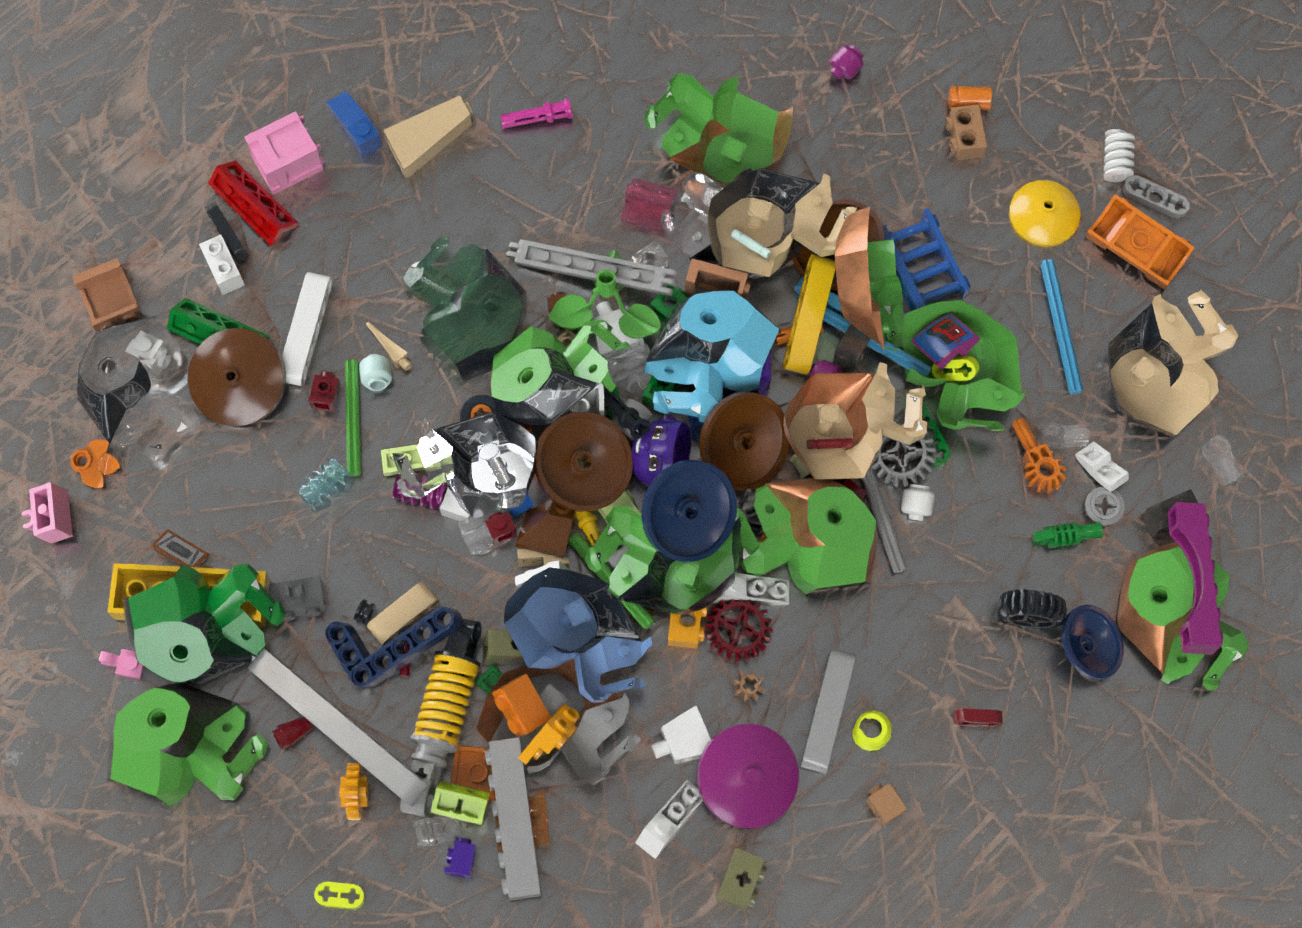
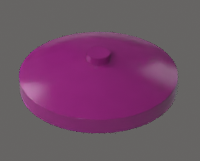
[697,724,799,828]

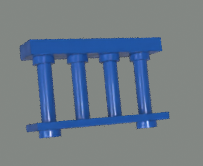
[883,208,970,311]

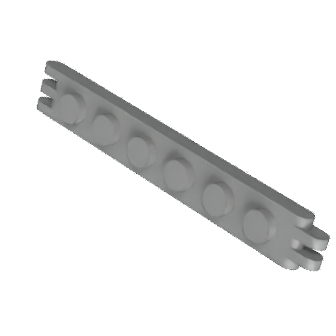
[506,239,678,296]

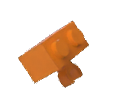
[492,674,551,737]

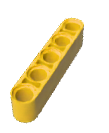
[783,254,836,375]

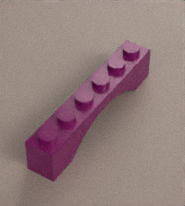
[1167,502,1223,655]

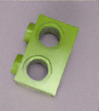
[430,781,490,825]

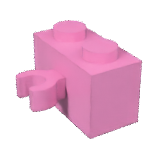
[22,482,73,544]

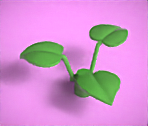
[548,250,661,339]

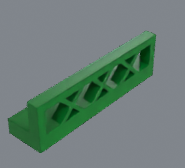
[167,298,270,344]

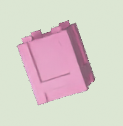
[244,111,325,195]

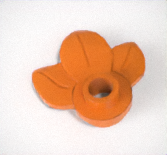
[70,439,120,489]

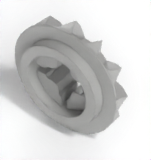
[1084,487,1125,526]

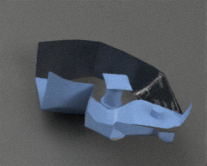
[504,567,652,702]

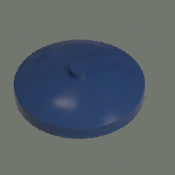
[641,460,737,562]

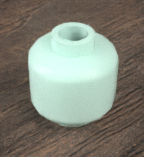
[359,354,392,391]

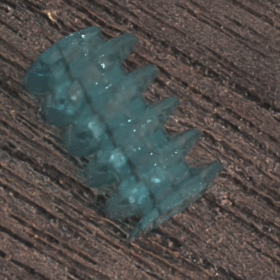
[297,457,352,511]

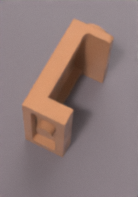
[72,258,143,332]
[684,259,751,301]

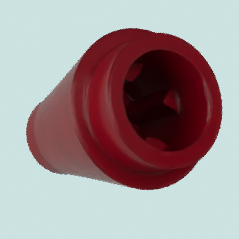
[272,716,313,749]

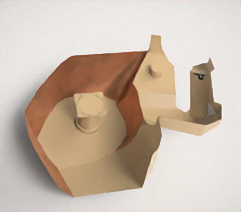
[783,363,927,479]

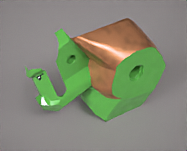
[644,73,793,186]
[735,478,877,595]
[1117,542,1249,693]

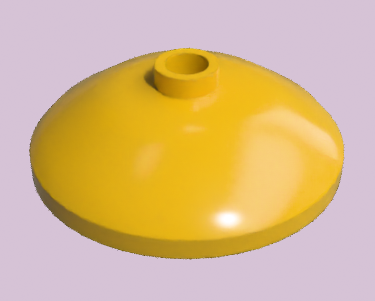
[1009,180,1081,247]

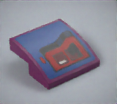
[911,313,980,370]

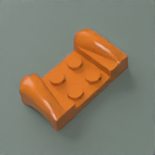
[1086,194,1195,290]

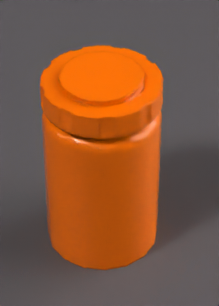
[948,86,992,111]

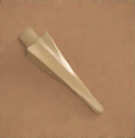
[366,322,412,371]

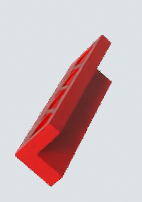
[208,161,299,246]

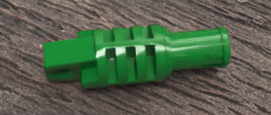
[1032,522,1103,548]

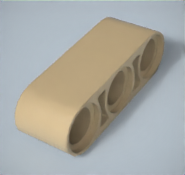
[367,581,440,646]

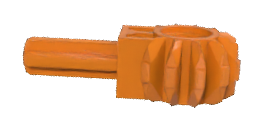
[1012,418,1066,494]

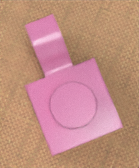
[98,649,145,680]

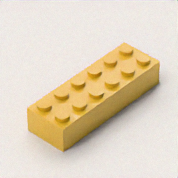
[107,563,270,628]

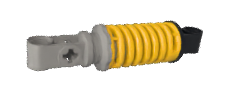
[400,618,482,817]

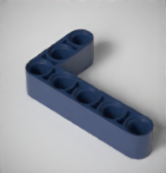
[325,607,462,688]

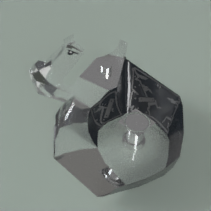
[389,412,536,518]

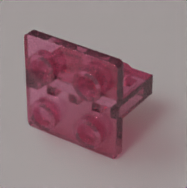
[620,178,678,233]

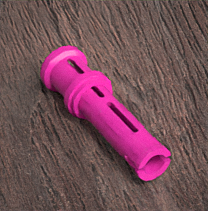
[500,98,573,129]

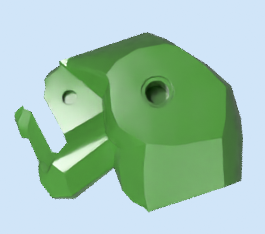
[902,300,1026,432]

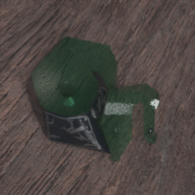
[402,235,527,381]

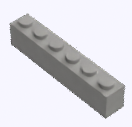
[485,737,541,901]

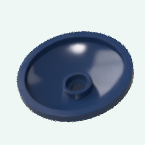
[1062,604,1124,680]

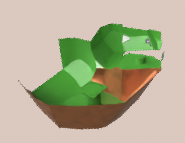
[835,207,903,351]

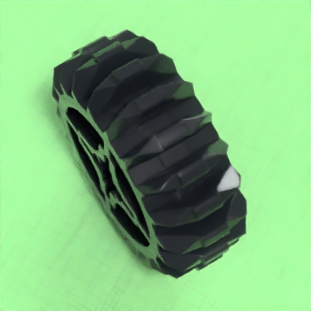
[997,589,1067,629]

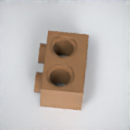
[945,105,987,160]

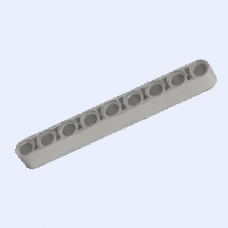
[247,648,429,806]

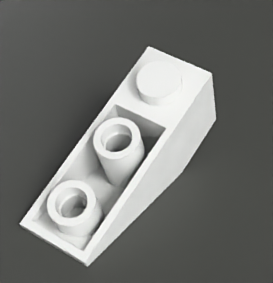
[713,573,789,605]
[635,780,703,859]

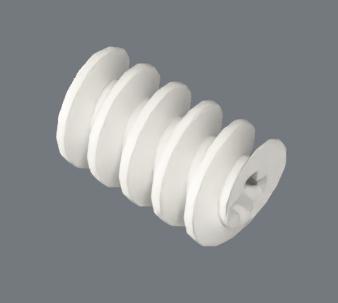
[1104,129,1135,183]

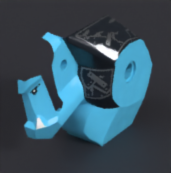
[644,291,781,422]

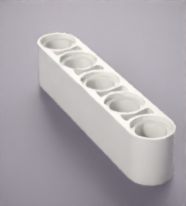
[282,272,332,386]

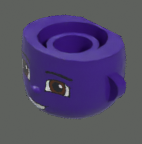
[632,415,691,487]

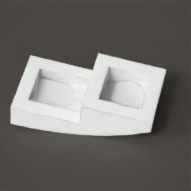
[1075,441,1129,492]

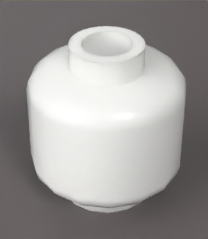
[901,484,935,521]

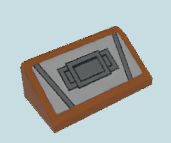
[151,529,210,568]

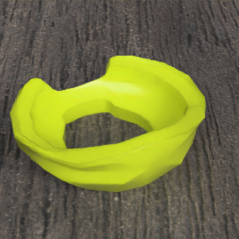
[852,710,892,751]

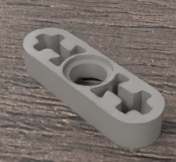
[1122,175,1190,219]

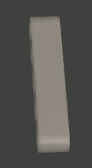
[801,648,856,774]

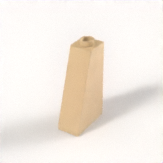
[383,95,473,178]

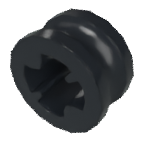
[354,599,376,625]

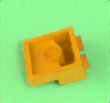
[518,703,580,764]

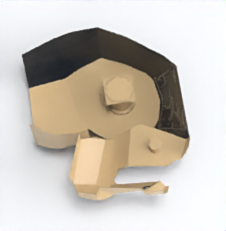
[708,168,857,277]
[1108,290,1238,437]

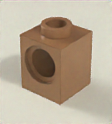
[866,783,907,827]

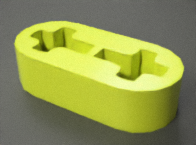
[932,356,979,381]
[314,882,365,909]

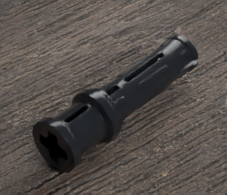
[604,386,651,439]

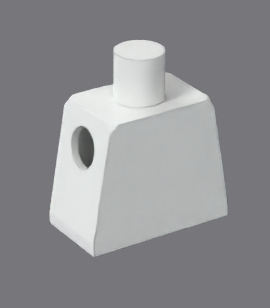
[592,301,644,361]
[651,706,711,764]

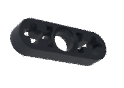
[204,202,249,264]

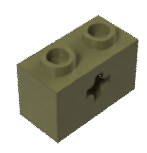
[716,848,767,912]

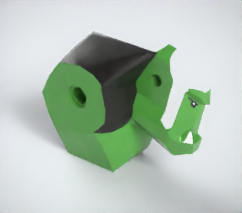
[106,683,269,807]

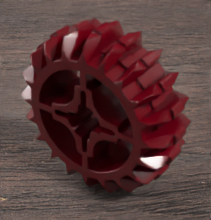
[705,599,773,663]

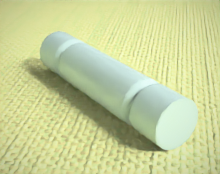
[731,229,772,259]

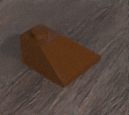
[515,500,577,558]

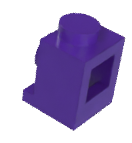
[444,837,477,879]

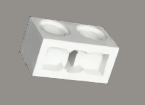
[199,235,245,295]

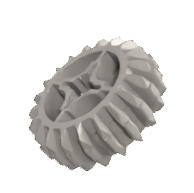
[872,421,936,487]

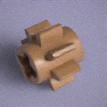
[733,670,765,703]

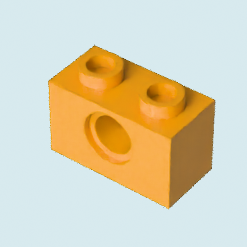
[667,607,707,649]

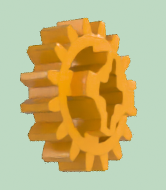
[339,763,369,820]

